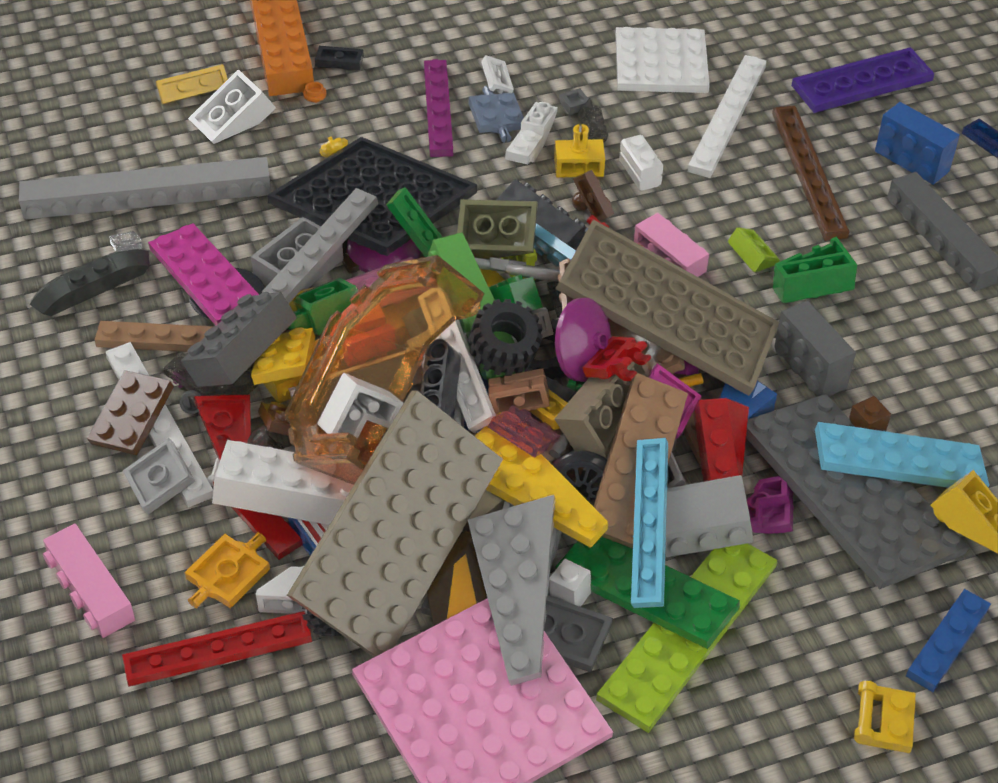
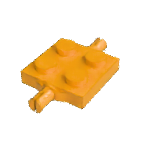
[185,532,270,609]

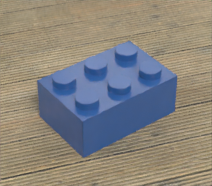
[875,102,960,185]

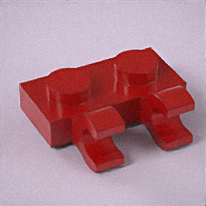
[582,336,651,381]

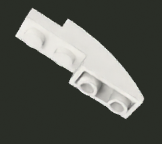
[505,102,558,165]

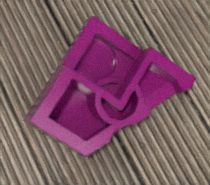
[746,476,793,534]

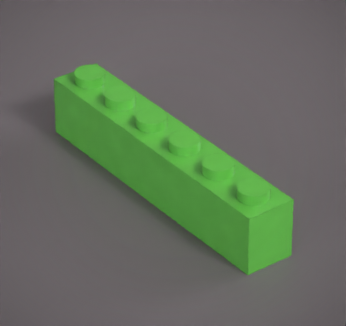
[428,232,525,383]

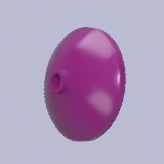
[347,239,422,273]
[555,298,611,382]

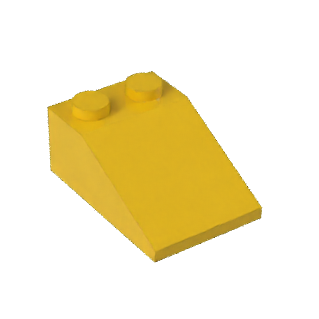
[931,470,998,553]

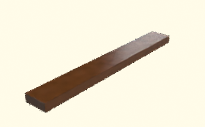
[772,105,850,241]

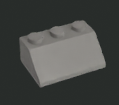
[665,475,753,557]

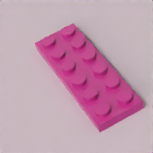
[148,223,259,326]

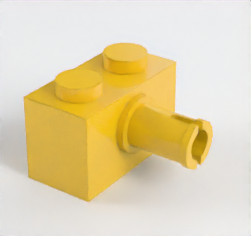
[554,124,605,178]

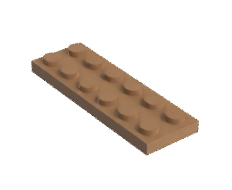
[593,373,688,548]

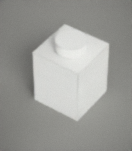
[549,559,591,607]

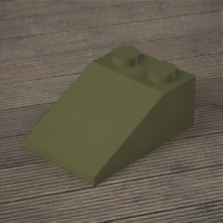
[457,199,538,259]

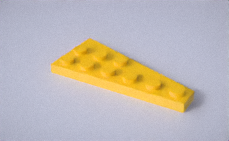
[475,412,608,548]

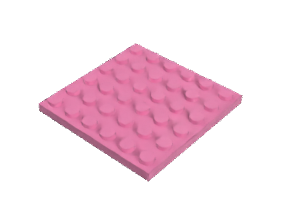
[352,598,613,783]

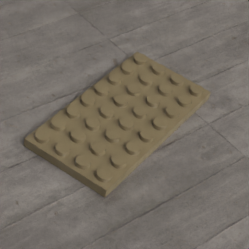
[556,219,779,396]
[286,390,503,657]

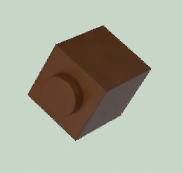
[849,396,891,432]

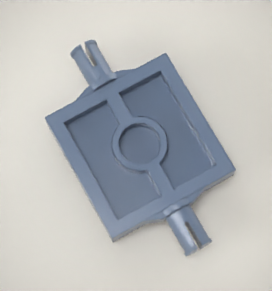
[468,85,524,143]

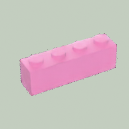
[43,524,135,638]

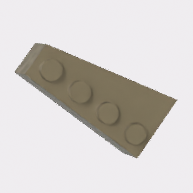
[555,362,649,458]

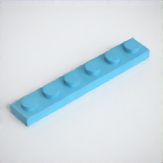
[631,438,668,608]

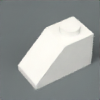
[256,566,307,614]

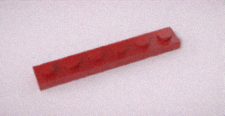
[122,611,312,687]

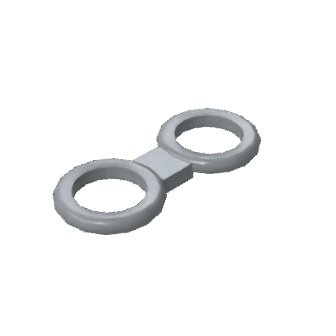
[475,257,560,282]

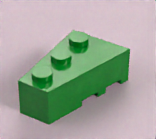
[773,236,857,303]

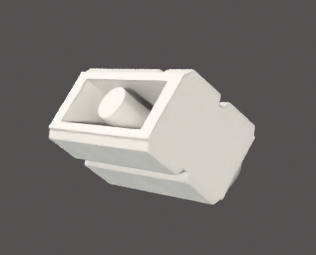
[619,135,663,191]

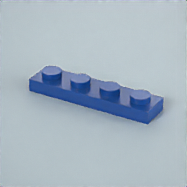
[906,589,991,692]

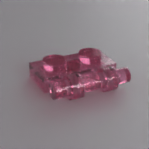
[488,405,560,458]

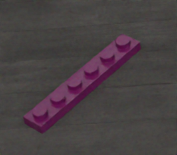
[424,59,453,157]

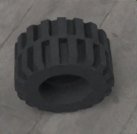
[468,299,543,376]

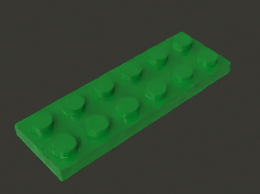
[555,536,740,649]

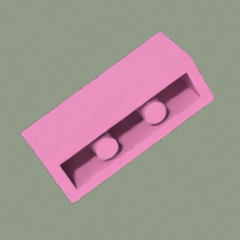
[634,213,709,277]

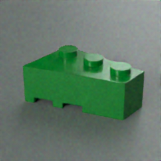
[489,274,542,311]

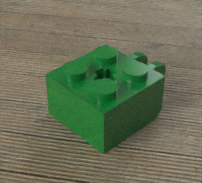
[287,278,362,336]

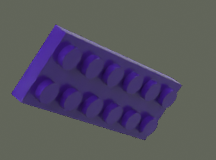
[791,47,935,113]

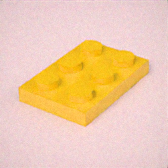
[251,327,315,385]

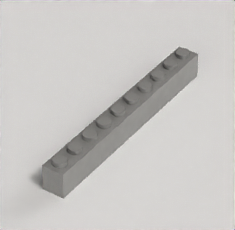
[19,157,271,220]

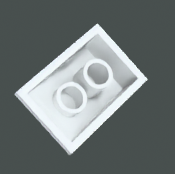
[188,70,276,144]

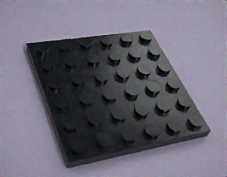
[268,137,477,256]

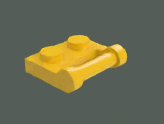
[854,681,916,754]

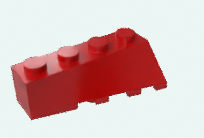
[693,398,749,482]

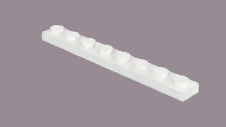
[687,55,766,178]
[105,342,213,508]

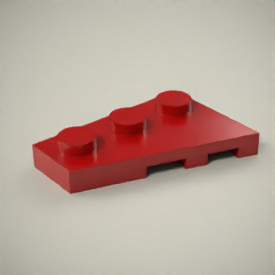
[194,395,251,462]

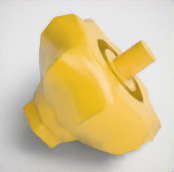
[320,136,348,158]

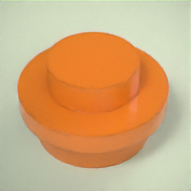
[303,82,326,103]

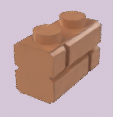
[489,368,550,416]

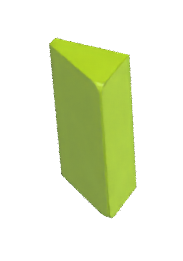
[728,227,780,272]

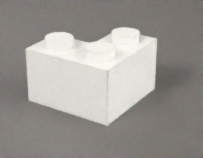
[317,372,404,445]

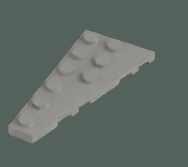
[468,495,556,686]

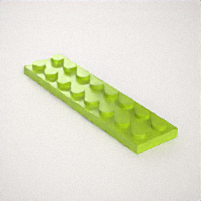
[596,543,778,733]

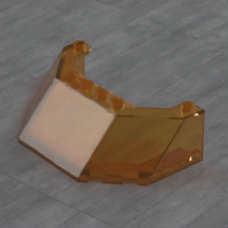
[285,255,485,485]

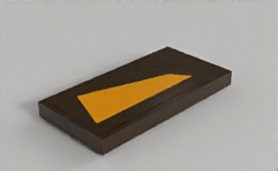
[427,531,487,626]

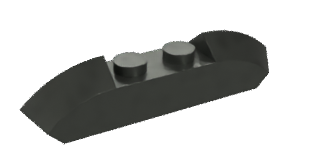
[29,249,149,316]

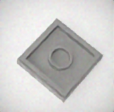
[123,438,195,514]

